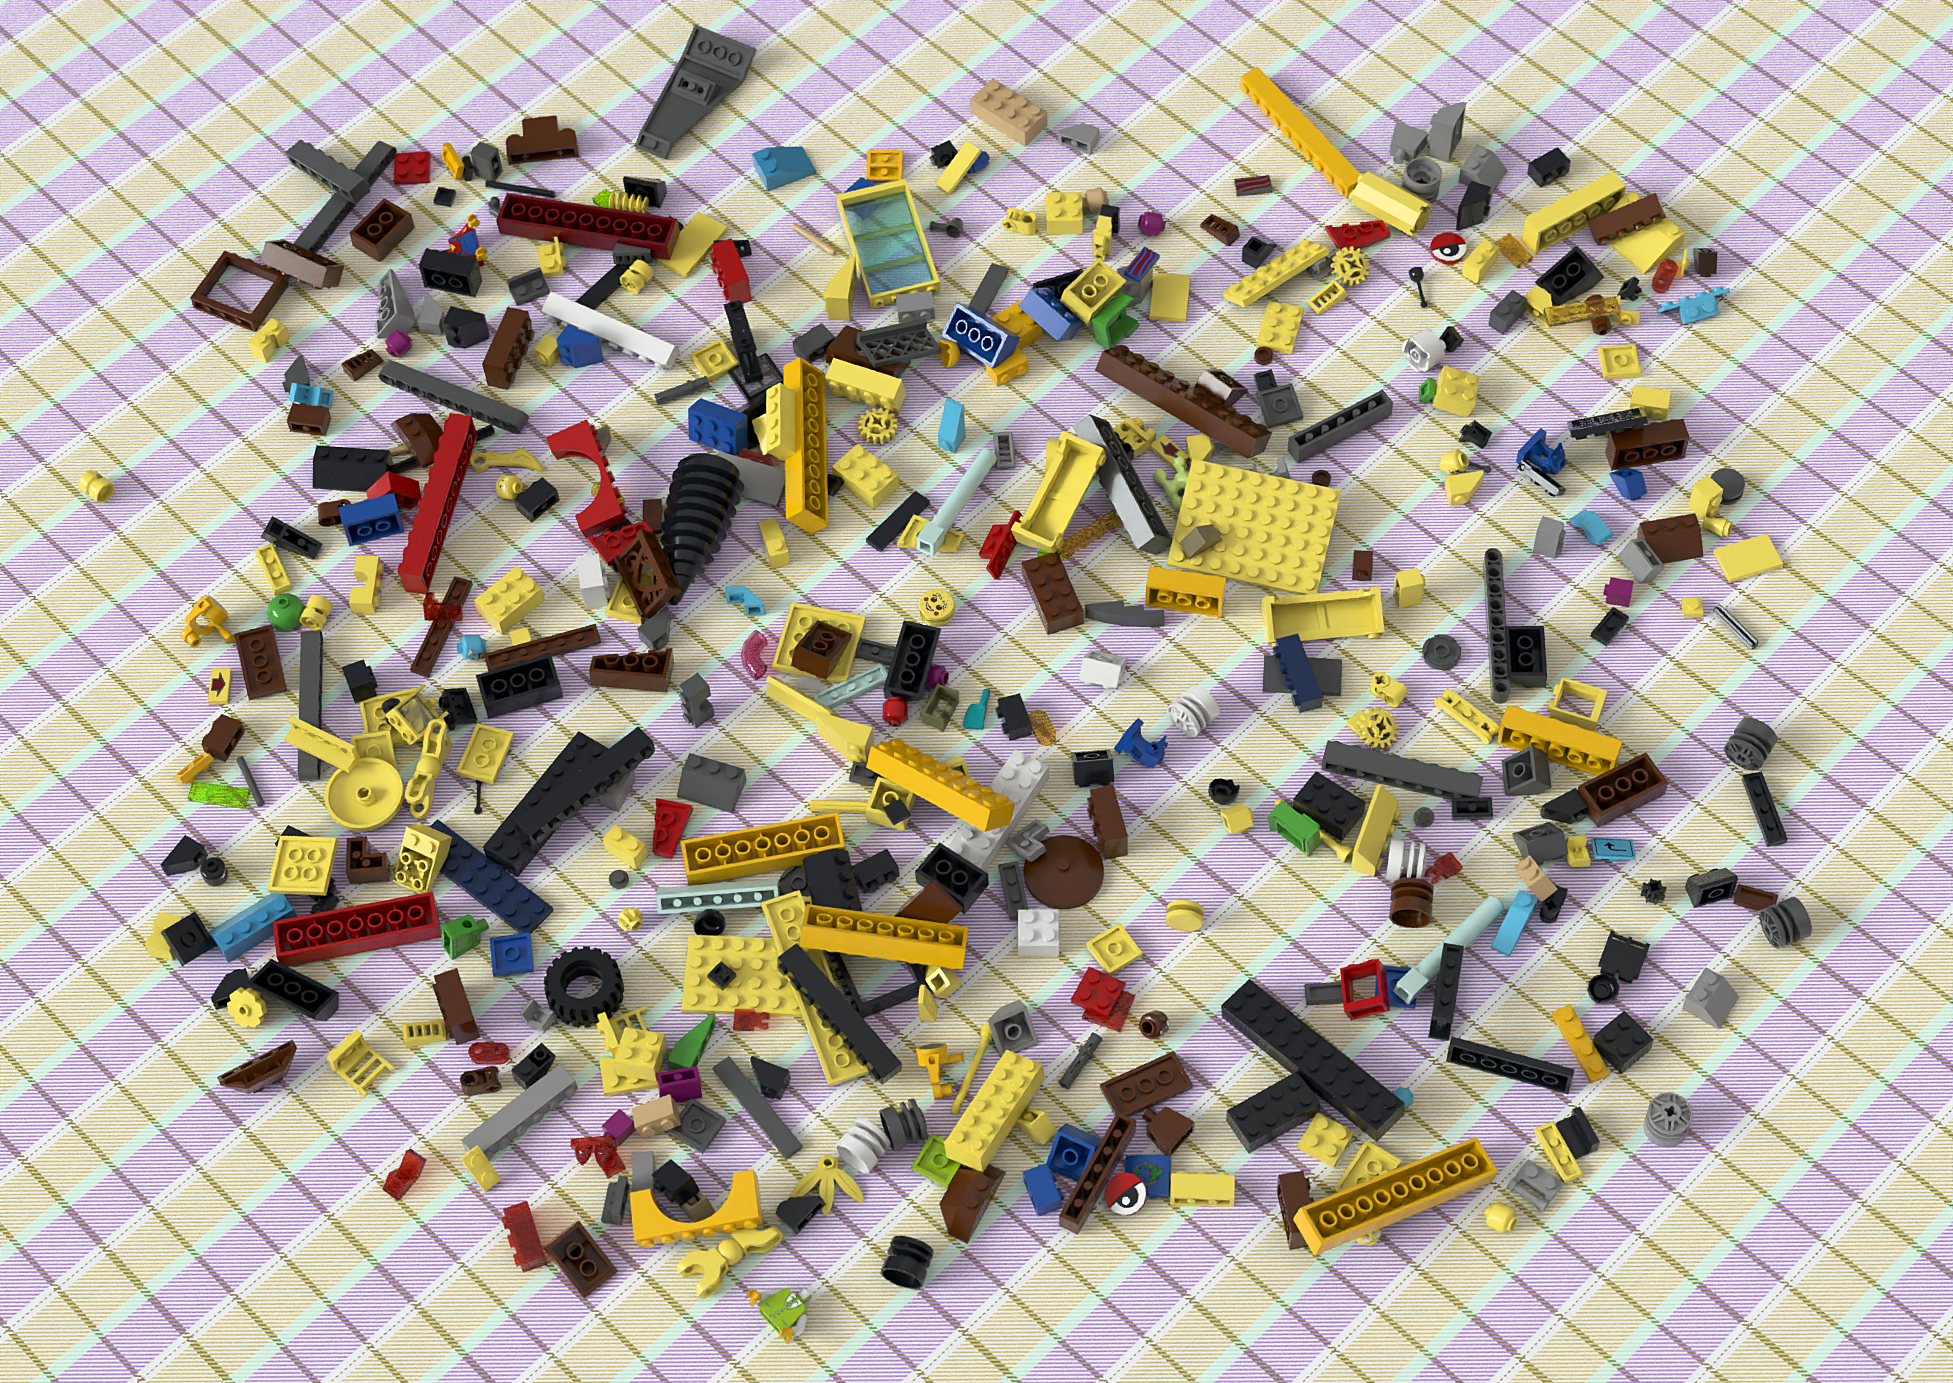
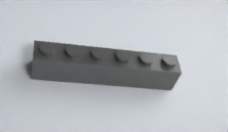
[285,139,371,204]
[1288,389,1393,463]

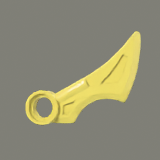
[470,447,544,473]

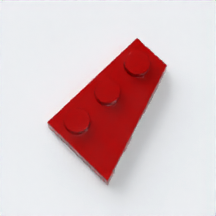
[1325,220,1391,251]
[587,521,653,567]

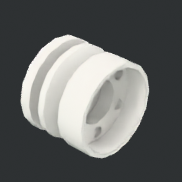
[1167,685,1220,737]
[1386,838,1427,881]
[834,1118,891,1174]

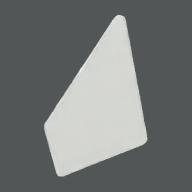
[796,675,826,691]

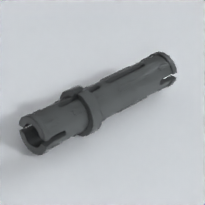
[654,376,710,405]
[1058,1032,1103,1090]

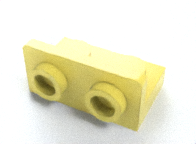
[537,237,566,278]

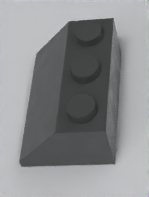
[677,753,747,813]

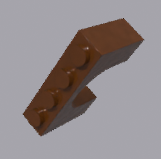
[826,325,912,378]

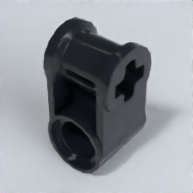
[1539,885,1568,924]

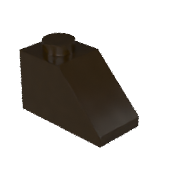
[1693,248,1718,277]

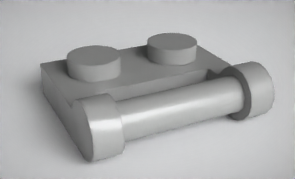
[1507,1159,1563,1212]

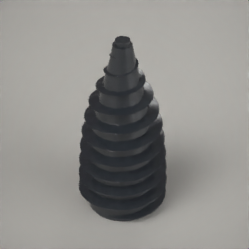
[661,453,745,606]

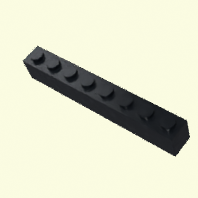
[515,727,655,846]
[777,943,902,1085]

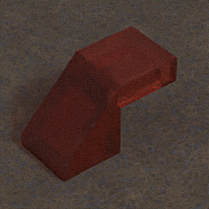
[382,1149,427,1200]

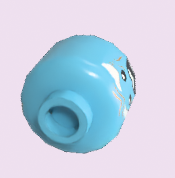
[457,634,486,660]

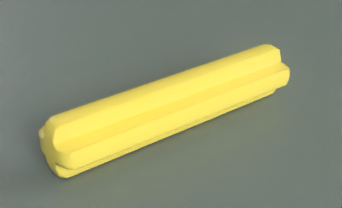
[810,800,868,813]

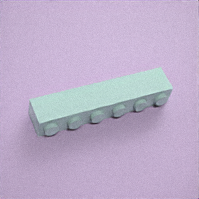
[656,879,779,914]

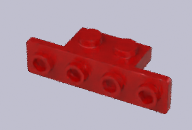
[979,510,1023,580]

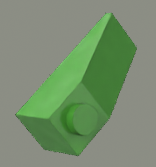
[666,1014,716,1070]

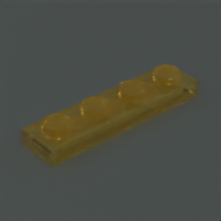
[1543,296,1621,327]
[1056,508,1121,560]

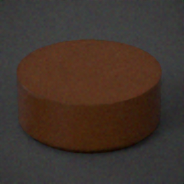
[1254,347,1273,365]
[1312,470,1331,487]

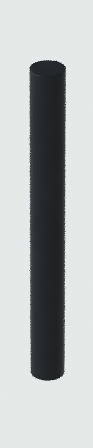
[485,180,555,198]

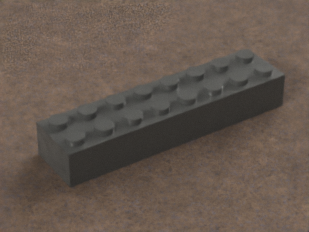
[1073,414,1172,555]

